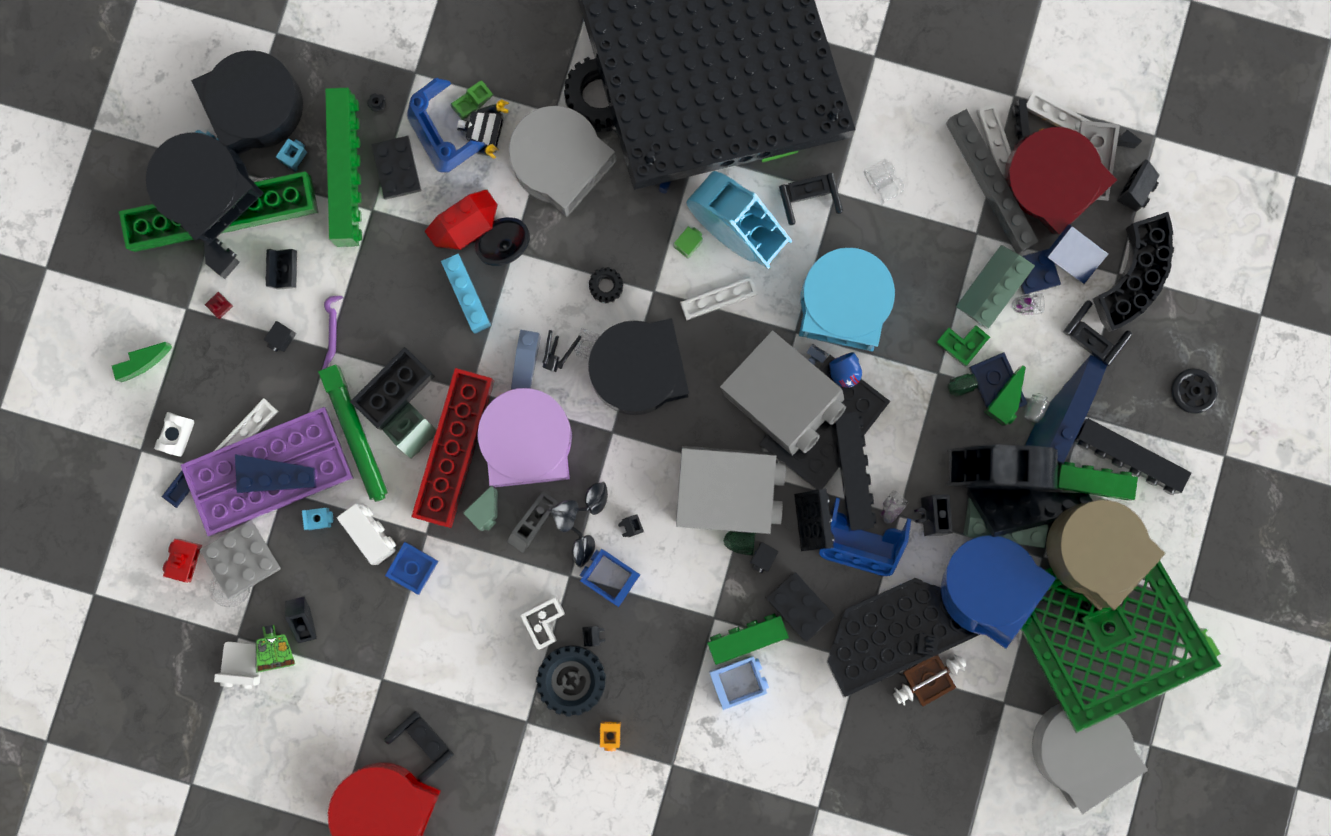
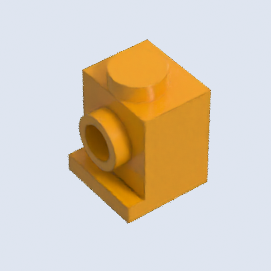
[600,722,621,751]

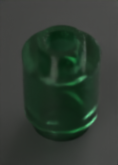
[948,373,978,397]

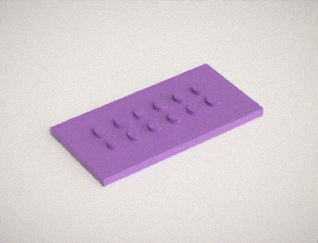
[180,407,354,537]

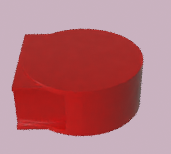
[328,762,441,836]

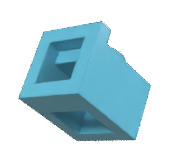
[276,138,307,172]
[302,508,333,530]

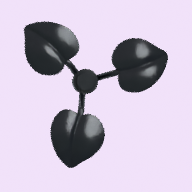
[549,482,608,568]

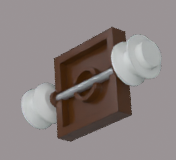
[893,654,967,707]

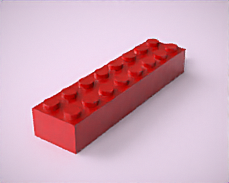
[411,368,494,528]

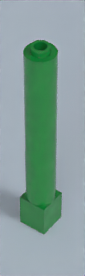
[318,364,388,502]

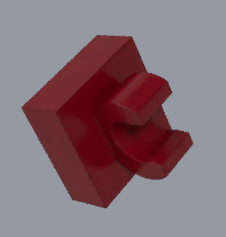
[205,292,233,319]

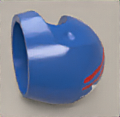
[829,352,862,388]

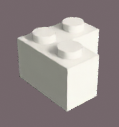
[520,597,565,650]

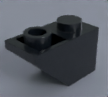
[204,238,240,279]

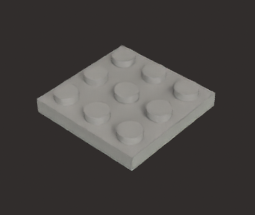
[200,520,281,600]

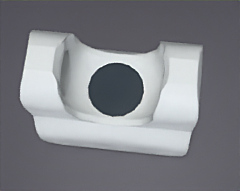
[154,412,194,457]

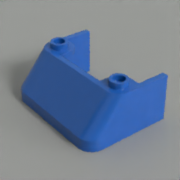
[407,78,486,173]
[819,498,911,576]

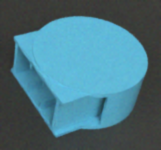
[686,171,792,269]
[799,248,895,352]

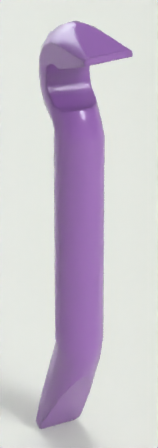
[322,296,343,370]

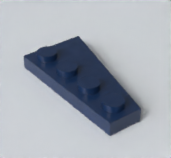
[235,454,316,493]

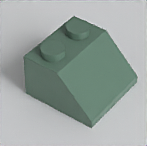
[382,403,437,459]
[463,486,498,531]

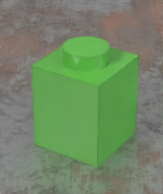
[674,226,703,259]

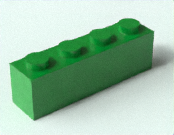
[1057,462,1138,501]
[707,613,789,665]

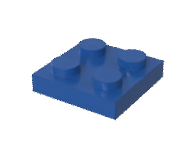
[385,542,439,595]

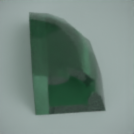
[723,531,756,556]

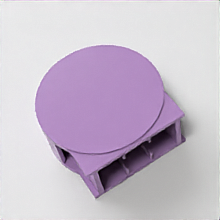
[478,388,572,487]

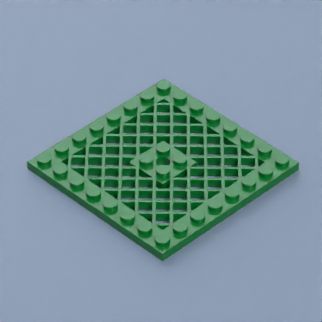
[1021,560,1221,733]

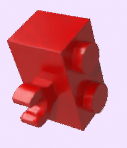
[163,539,202,583]

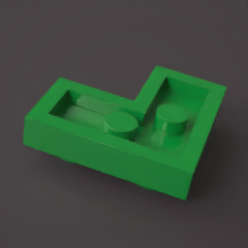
[936,325,990,367]

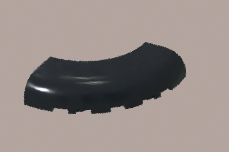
[1093,212,1174,331]

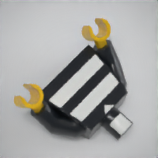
[457,100,509,159]

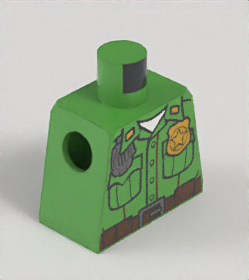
[255,625,295,673]

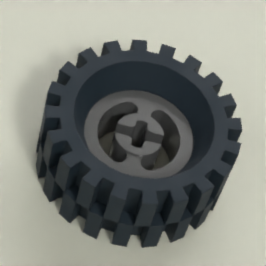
[536,645,606,717]

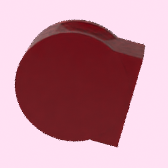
[1004,127,1117,234]

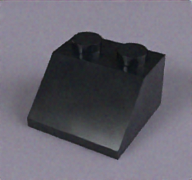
[1117,159,1160,212]

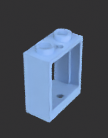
[709,655,769,710]

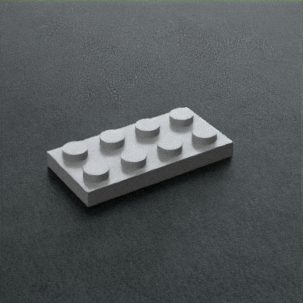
[1079,120,1120,201]

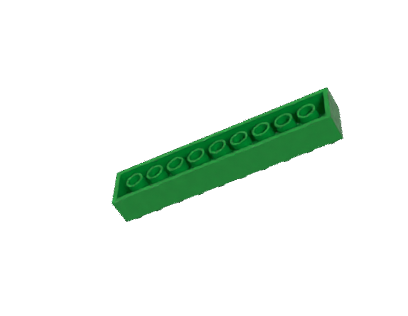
[119,172,319,252]

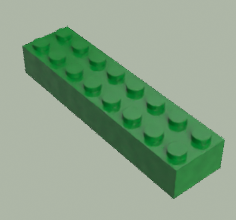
[325,88,362,247]

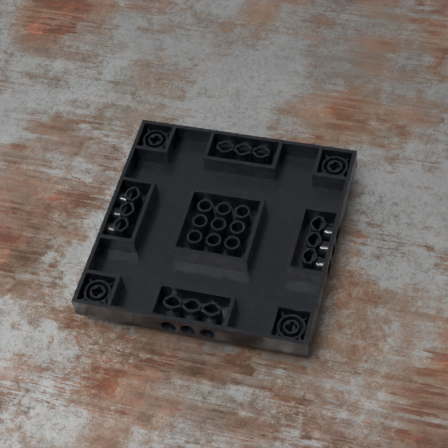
[578,0,856,190]

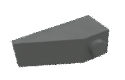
[507,492,558,553]

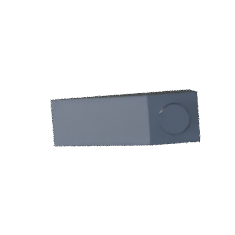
[511,329,541,390]

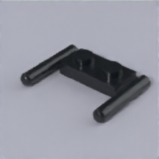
[779,173,843,225]
[1063,300,1132,366]
[384,711,454,783]

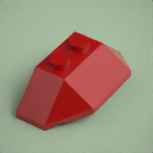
[425,189,498,250]

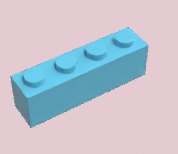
[441,254,492,334]

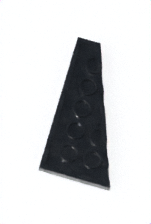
[967,489,1093,537]

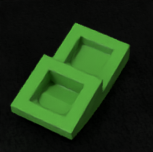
[451,80,493,120]

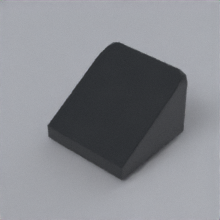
[1117,130,1142,148]

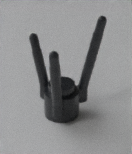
[542,330,582,372]

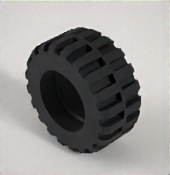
[564,57,615,132]

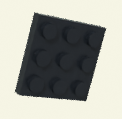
[794,489,834,551]

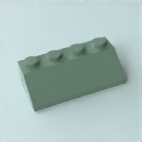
[956,245,1035,329]
[963,498,1048,548]

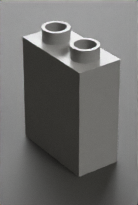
[720,330,846,456]
[676,446,786,534]

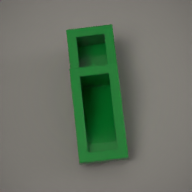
[112,342,172,382]

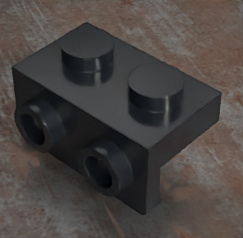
[265,249,297,290]

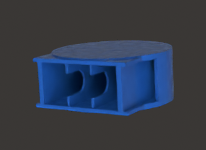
[941,536,1056,649]

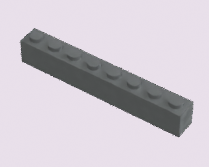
[946,109,1039,254]

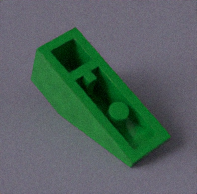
[985,365,1026,426]

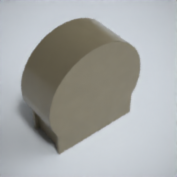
[1046,500,1166,611]

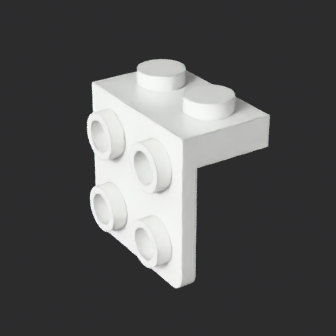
[214,642,261,689]

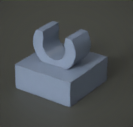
[807,344,828,365]

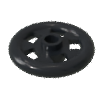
[1172,368,1218,414]

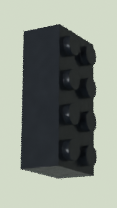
[350,347,435,430]

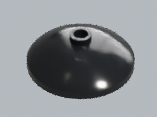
[475,217,530,266]

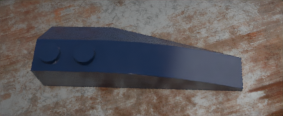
[1024,355,1107,465]

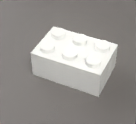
[337,503,397,565]

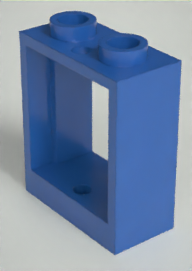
[579,549,641,607]

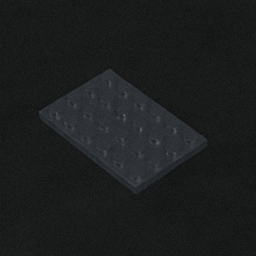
[759,355,890,490]

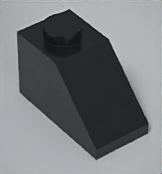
[285,596,317,644]

